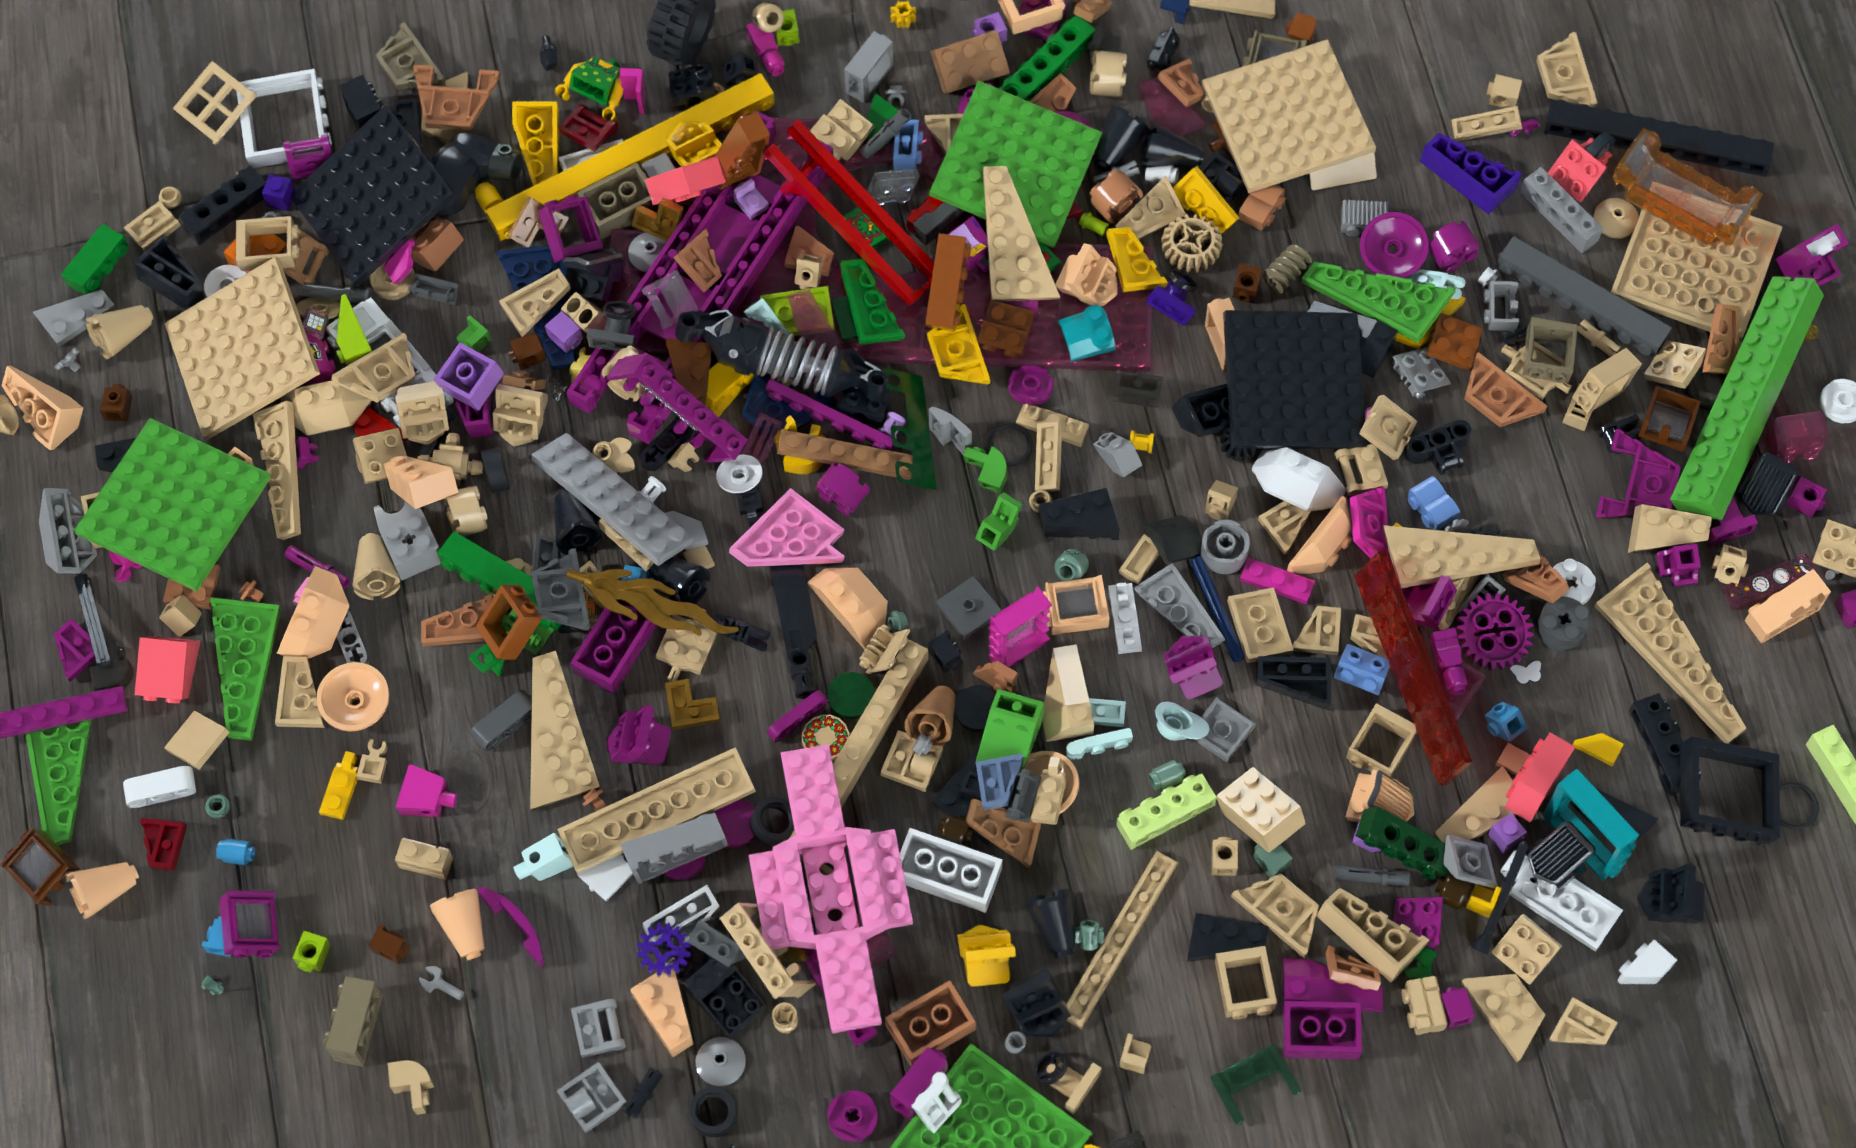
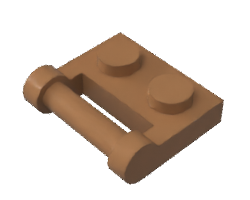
[283,229,329,285]

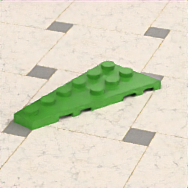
[1302,262,1455,343]
[210,597,281,741]

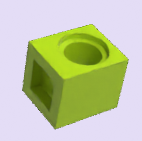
[775,9,799,46]
[293,931,331,973]

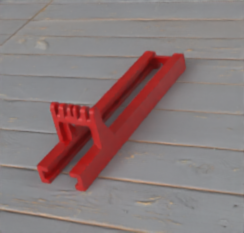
[763,119,934,307]

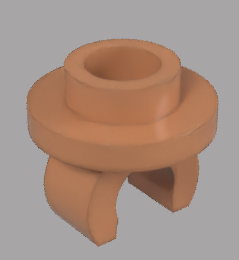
[239,580,264,603]
[582,788,607,811]

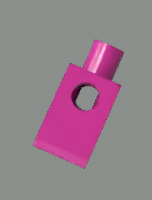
[396,764,458,817]

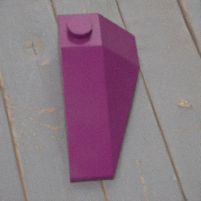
[1282,958,1383,1012]

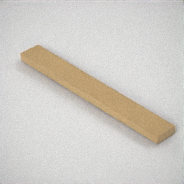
[1067,851,1178,1029]

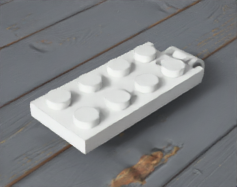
[1500,851,1623,952]

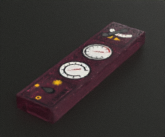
[1722,553,1818,610]

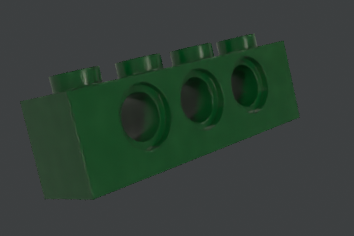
[1355,806,1449,880]

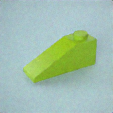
[336,294,372,366]

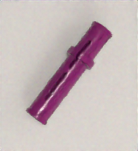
[284,545,350,591]

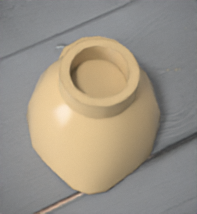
[0,395,19,435]

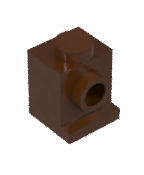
[99,384,132,421]
[368,924,411,964]

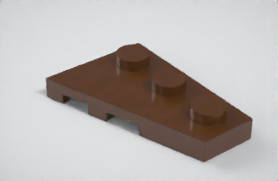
[665,338,712,406]

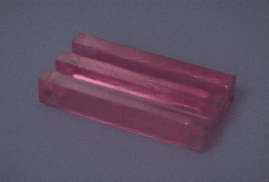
[742,412,782,464]

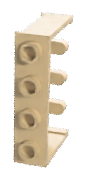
[720,903,816,999]

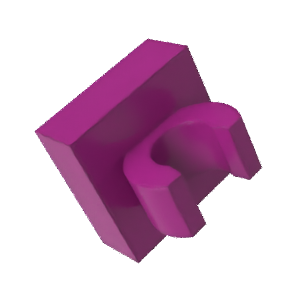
[296,437,319,469]

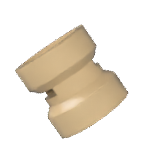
[772,1003,798,1033]

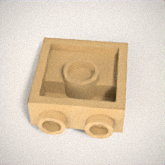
[810,99,875,162]

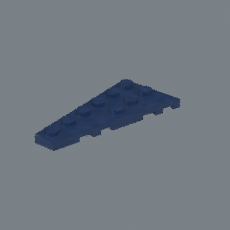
[496,243,575,370]

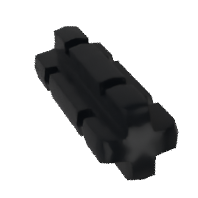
[1502,326,1528,346]

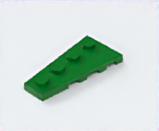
[839,259,905,344]

